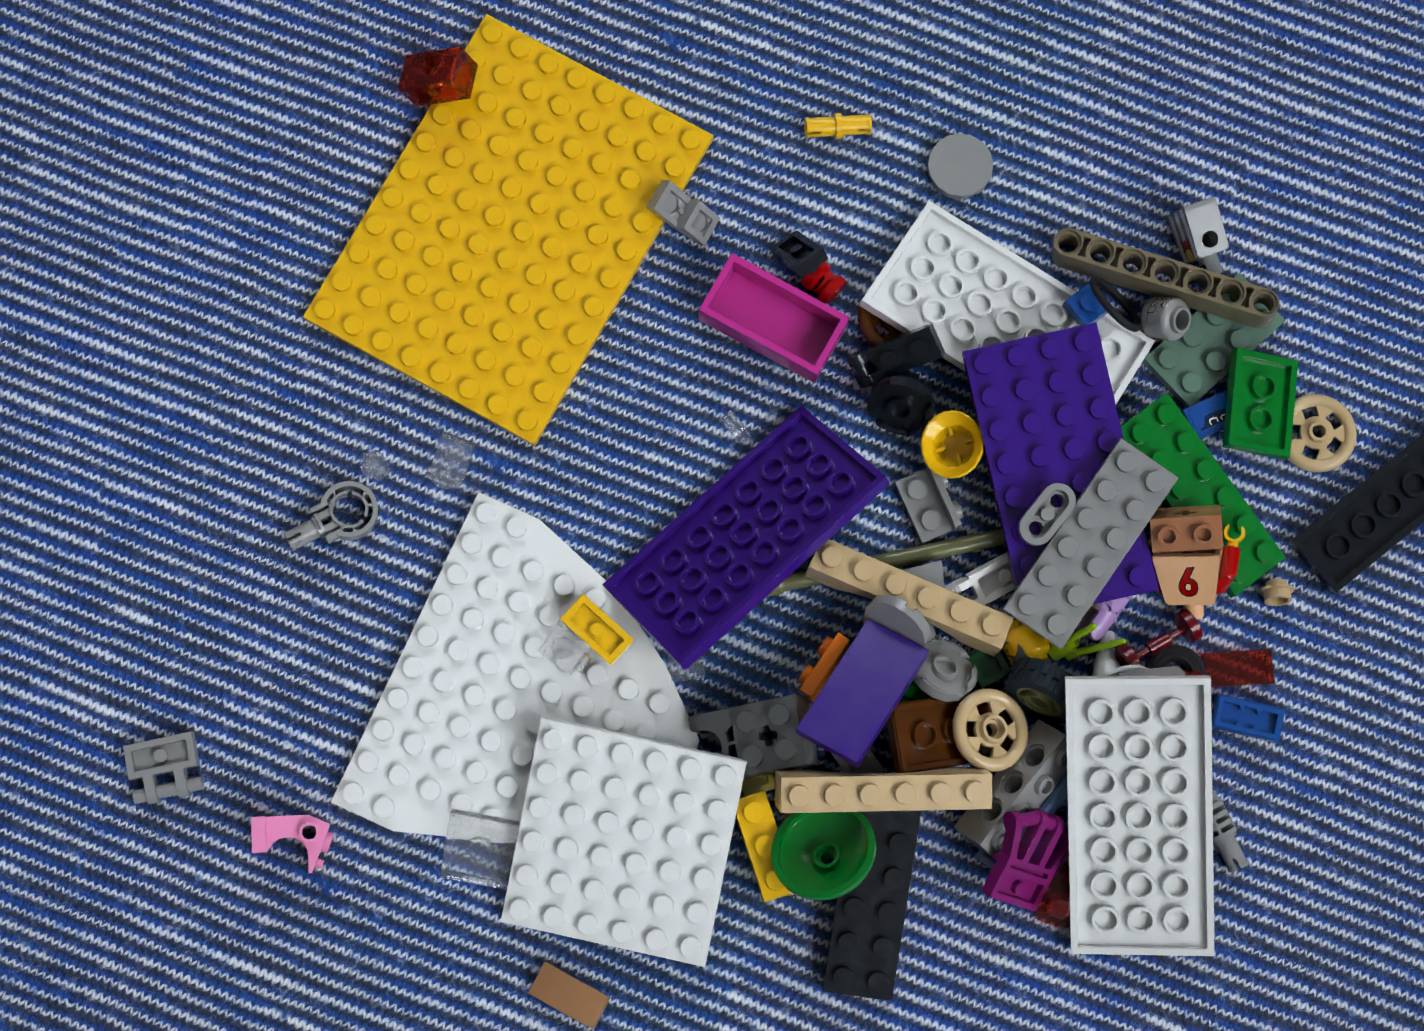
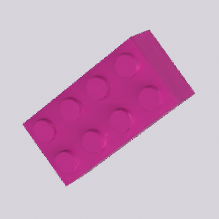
[699,253,850,383]

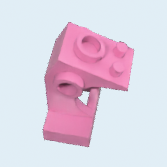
[251,815,334,873]

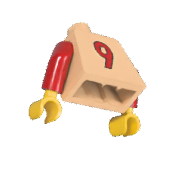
[1148,524,1246,619]

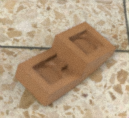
[528,962,611,1029]

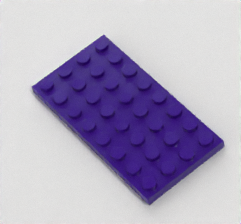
[961,322,1159,604]
[602,405,890,670]

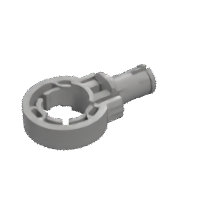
[283,481,378,552]

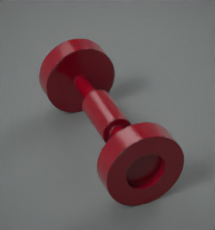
[1114,609,1203,666]

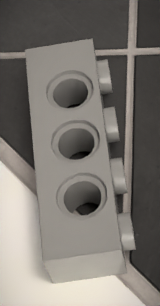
[954,719,1067,860]

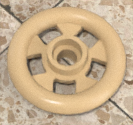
[1287,394,1357,472]
[952,689,1028,772]

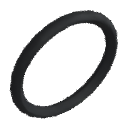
[1089,277,1141,332]

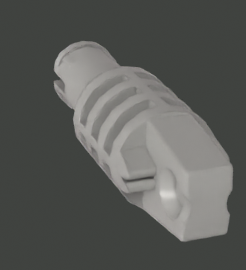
[1212,788,1249,873]

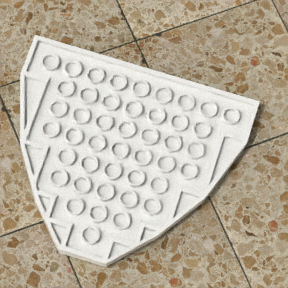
[331,492,700,842]

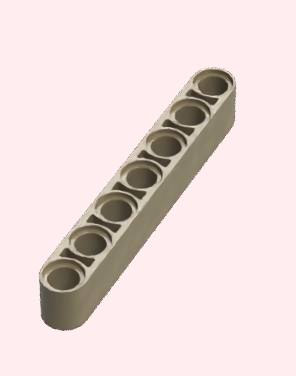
[1051,228,1280,328]

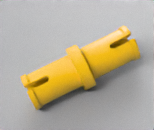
[804,113,872,139]

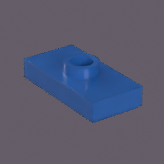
[1211,693,1286,743]

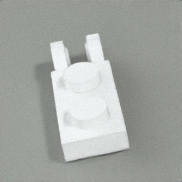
[945,552,1015,605]

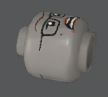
[1140,296,1192,341]

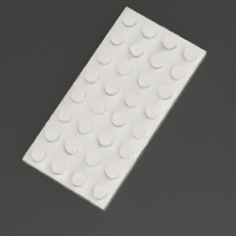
[859,201,1155,404]
[1065,675,1214,956]

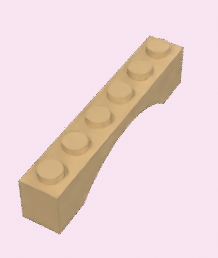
[805,539,1014,657]
[775,767,992,813]

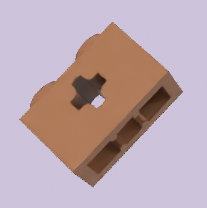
[1150,505,1223,553]

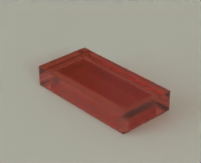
[1201,649,1275,688]

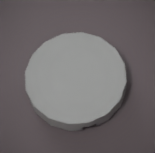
[927,133,993,200]
[864,595,931,647]
[913,639,978,702]

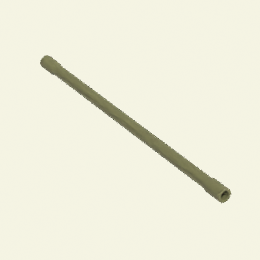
[767,503,1166,597]

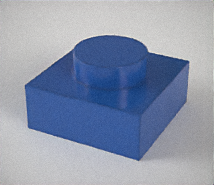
[1062,284,1108,326]

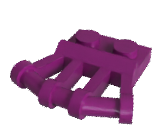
[981,808,1069,912]

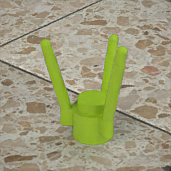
[1048,604,1126,661]

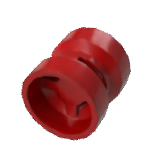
[801,261,847,305]

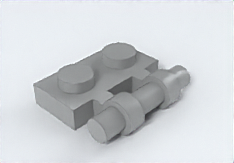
[123,731,204,804]

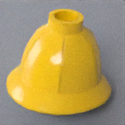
[921,410,984,479]

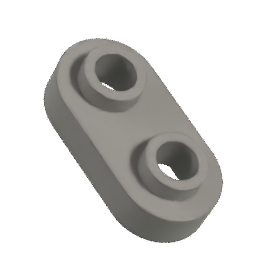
[1017,483,1076,546]

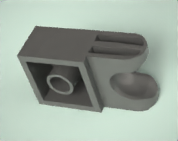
[688,694,820,779]

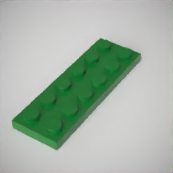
[1121,392,1286,598]

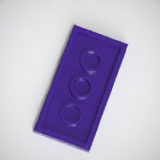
[796,618,929,767]

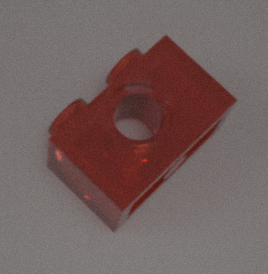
[398,46,478,107]

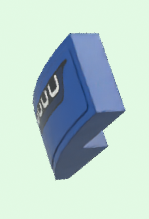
[1182,390,1227,440]

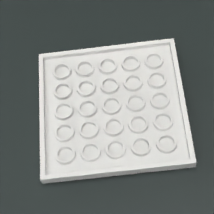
[501,716,747,967]

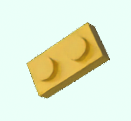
[560,594,634,666]

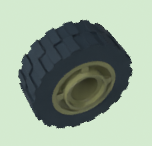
[1004,657,1073,724]

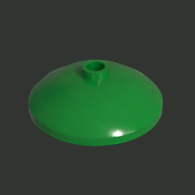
[771,812,876,900]

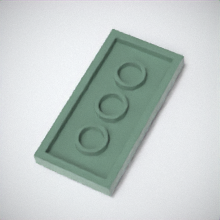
[1142,273,1286,408]

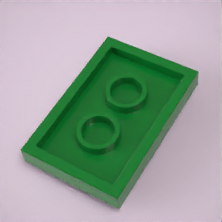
[1222,347,1298,460]

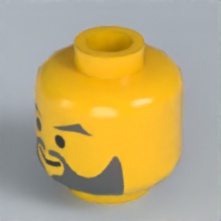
[1003,620,1051,666]

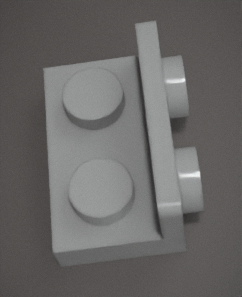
[894,466,963,545]

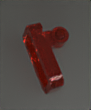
[1034,858,1070,928]

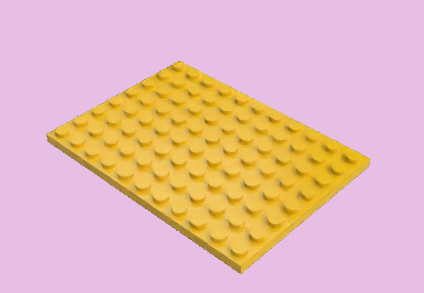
[303,14,714,446]

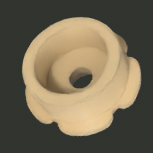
[1260,579,1294,606]

